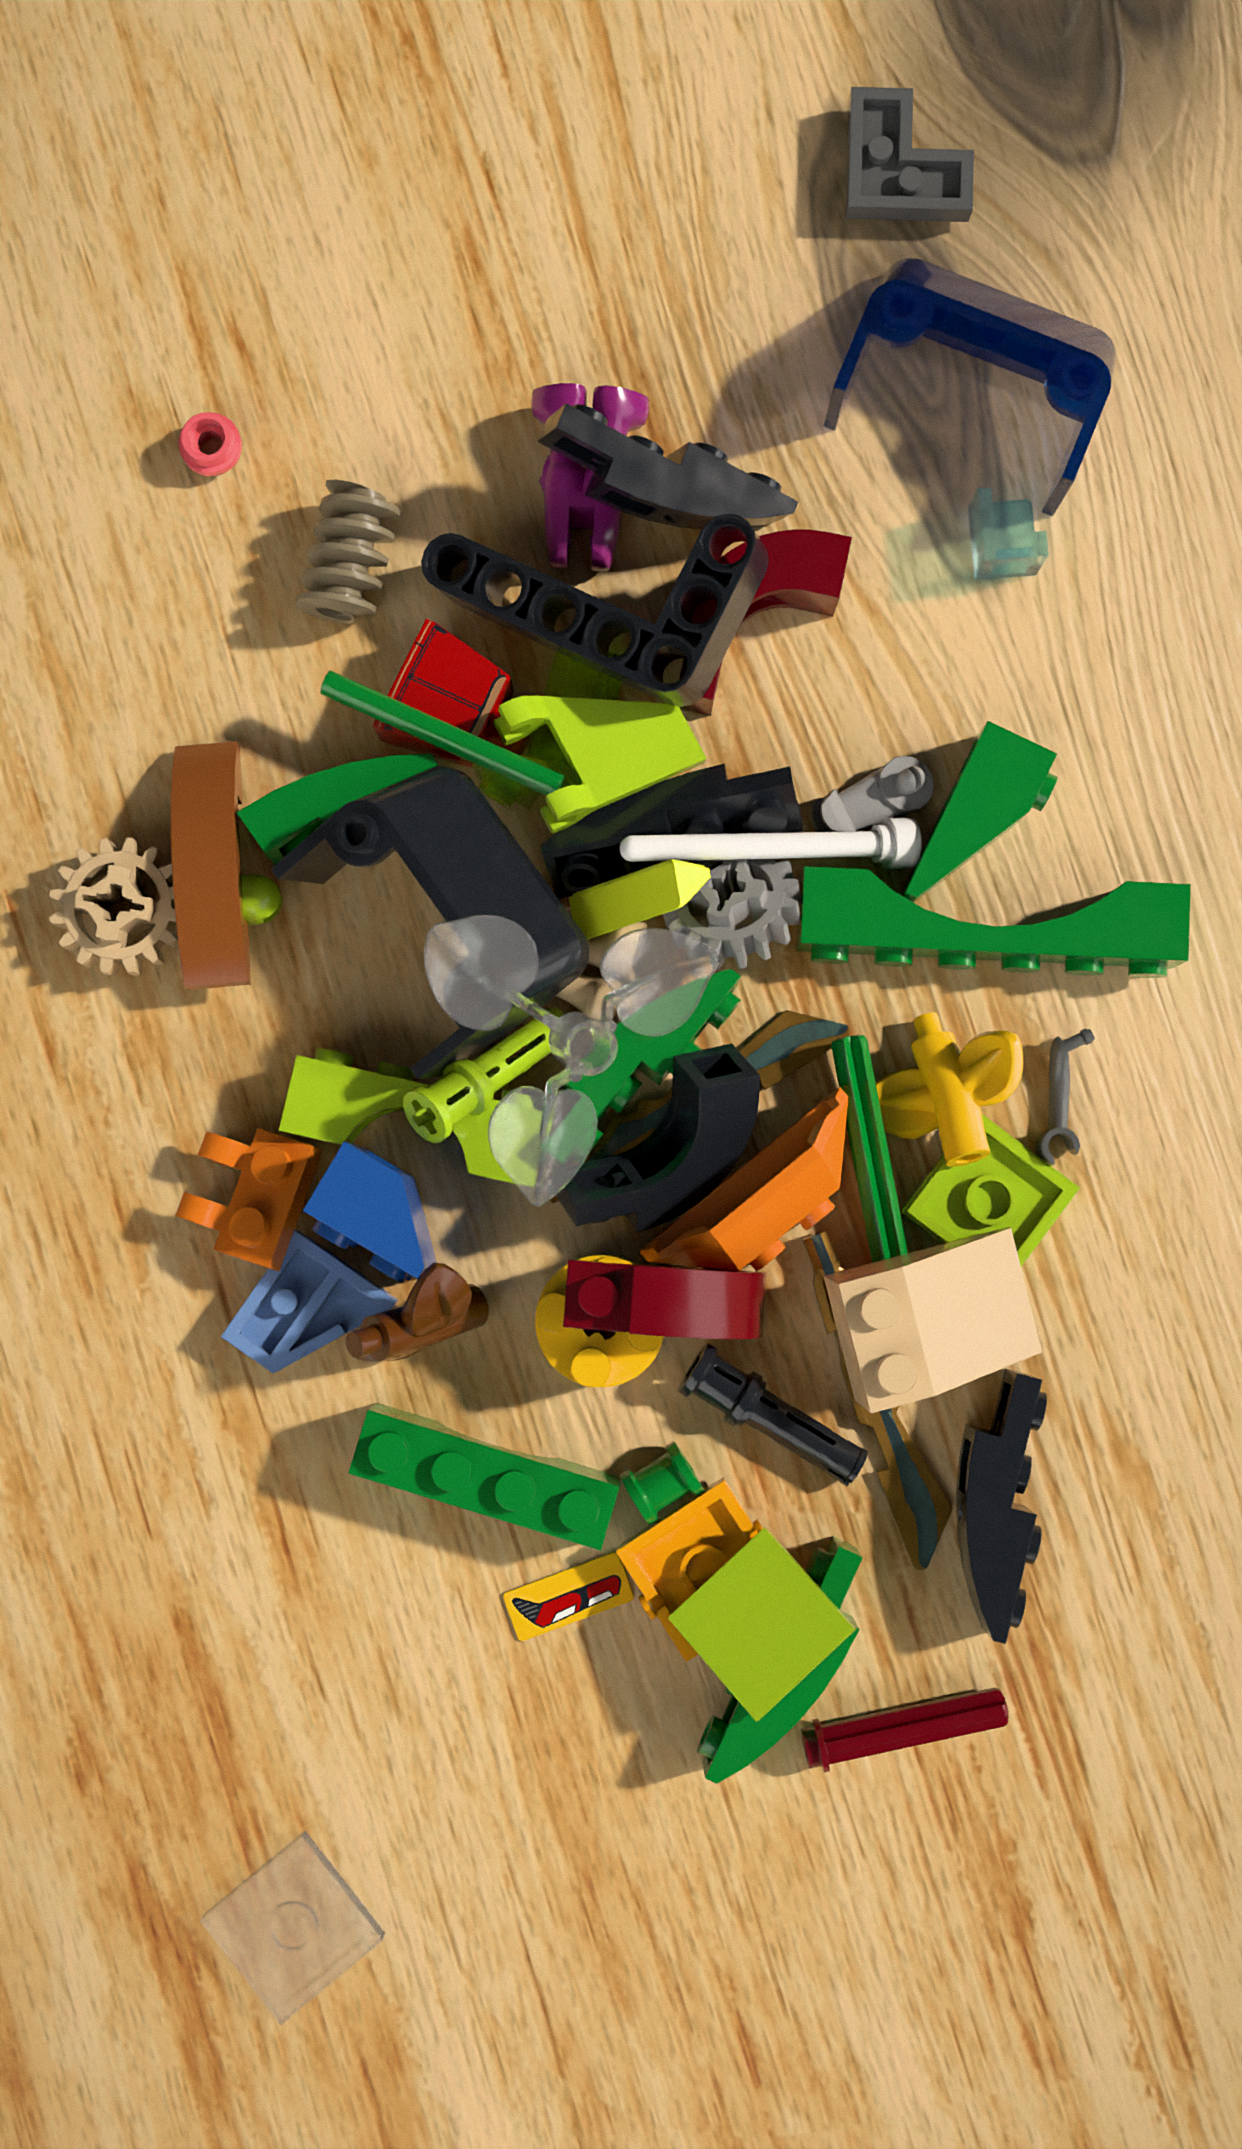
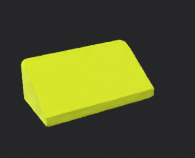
[569,859,711,940]

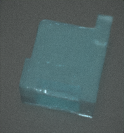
[968,487,1049,580]

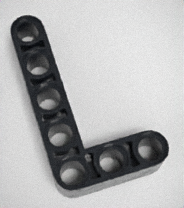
[421,513,769,707]

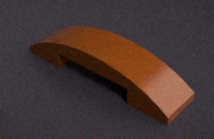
[171,741,251,990]

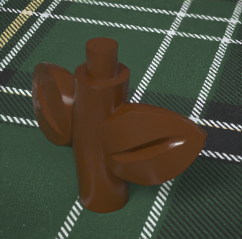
[346,1262,489,1362]

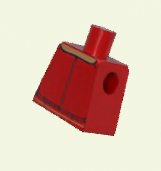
[372,618,532,768]

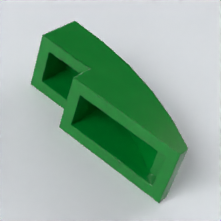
[236,754,439,865]

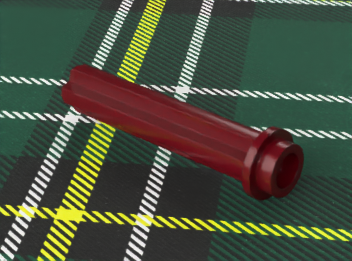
[800,1687,1009,1773]

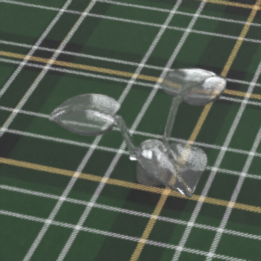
[424,915,722,1207]

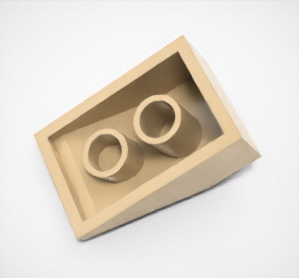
[824,1227,1042,1413]

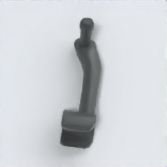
[1035,1028,1095,1165]

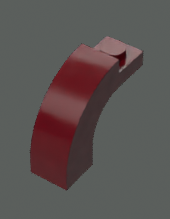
[679,529,852,716]
[563,1260,766,1339]

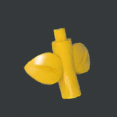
[876,1012,1023,1167]

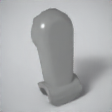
[810,756,934,832]

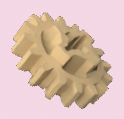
[49,837,179,977]

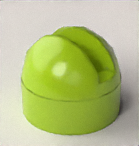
[241,874,282,925]

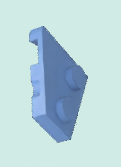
[221,1230,399,1373]

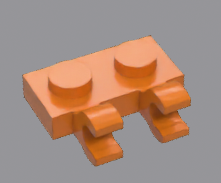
[175,1128,323,1272]

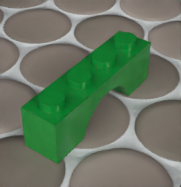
[348,1403,620,1551]

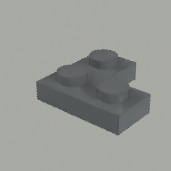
[846,87,974,222]

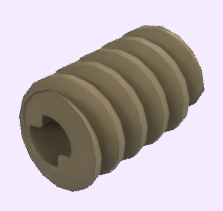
[295,479,401,624]

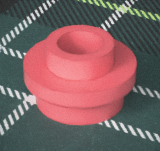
[178,412,242,476]

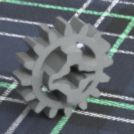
[663,859,802,970]

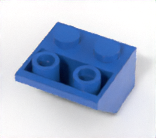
[303,1142,437,1283]

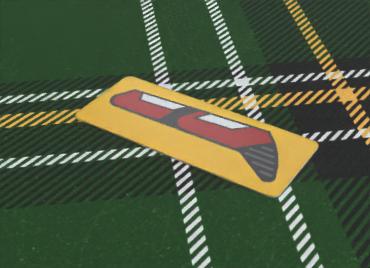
[503,1552,634,1641]

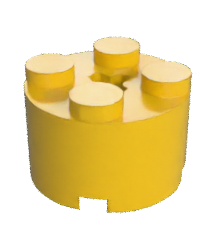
[535,1254,665,1387]

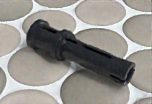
[678,1342,868,1487]

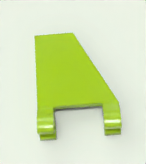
[493,695,707,834]

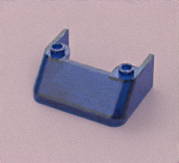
[824,258,1116,517]

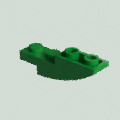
[541,969,741,1168]
[697,1536,863,1784]

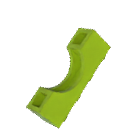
[279,1048,551,1188]

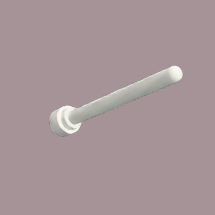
[619,818,921,869]

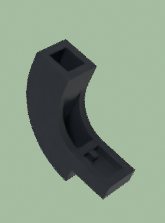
[552,1043,760,1233]

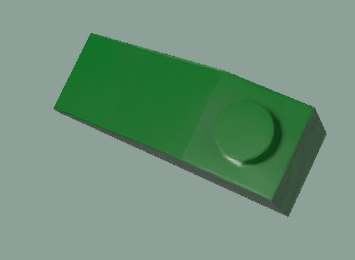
[901,721,1058,903]

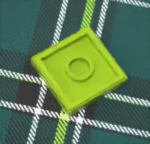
[900,1114,1080,1267]
[668,1527,856,1722]

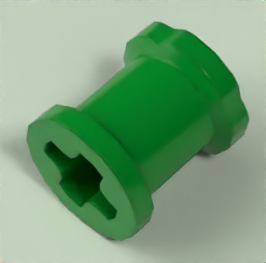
[619,1441,705,1525]

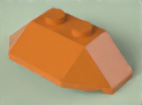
[639,1087,848,1272]

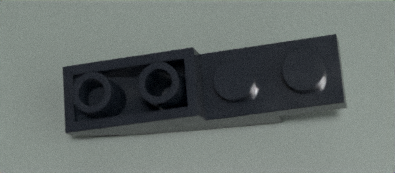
[538,403,798,530]
[541,763,803,899]
[956,1368,1047,1644]

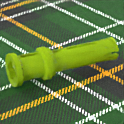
[403,1007,573,1143]

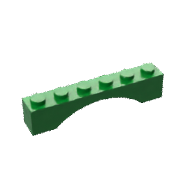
[796,866,1191,978]

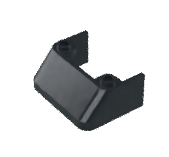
[271,766,589,1079]

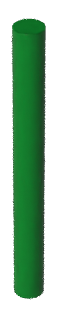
[320,670,565,796]

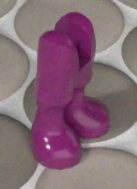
[531,383,649,572]

